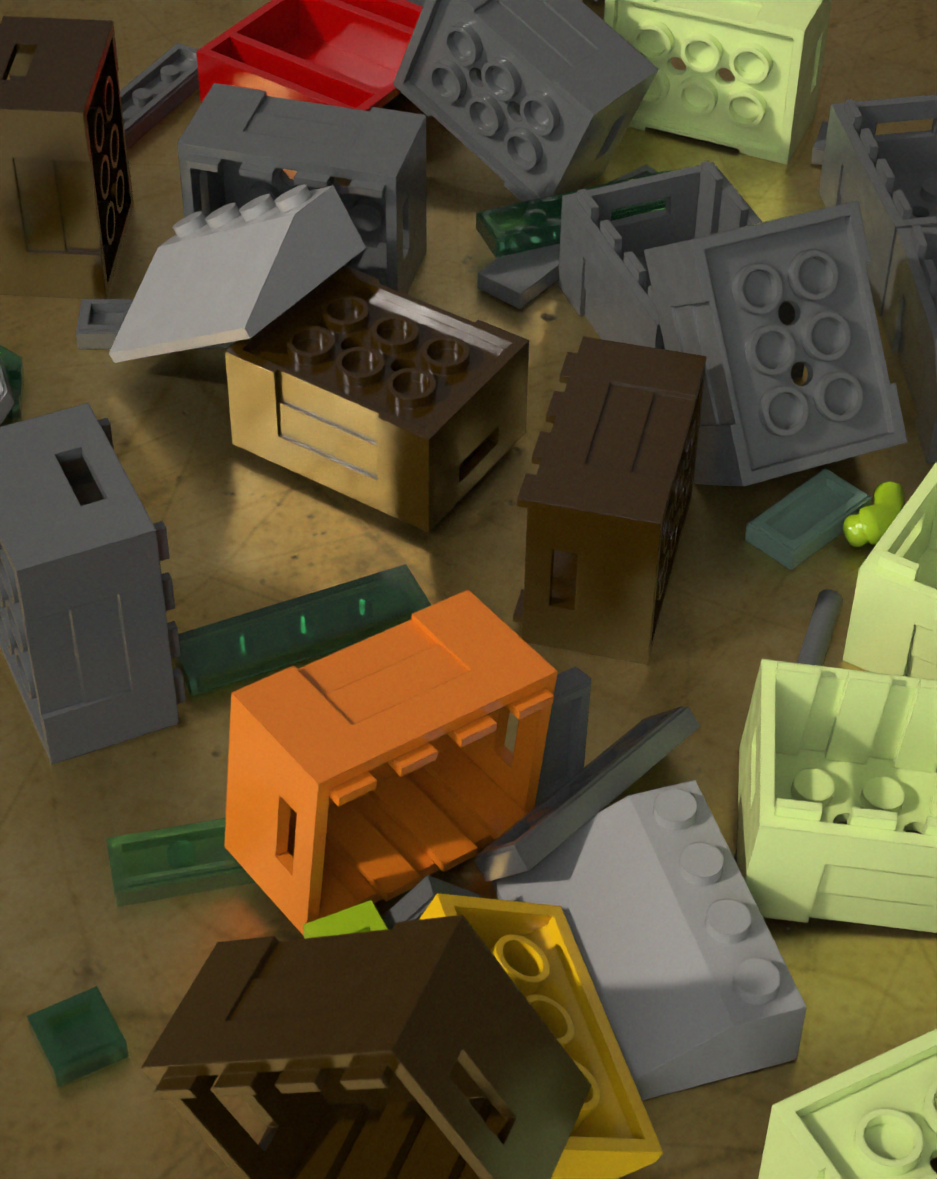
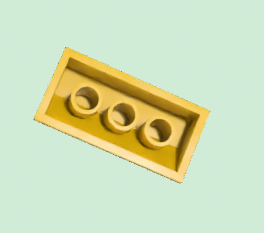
[419,893,664,1179]

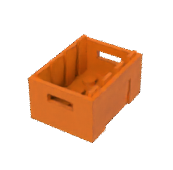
[224,590,558,936]

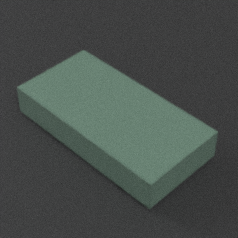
[745,468,872,571]

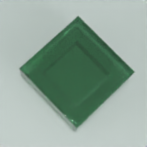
[27,986,129,1087]

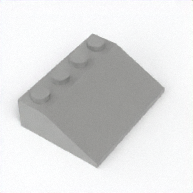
[109,184,366,363]
[491,780,807,1101]

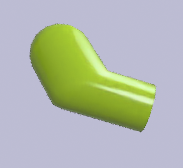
[843,481,905,548]

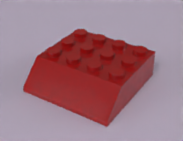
[196,0,423,111]

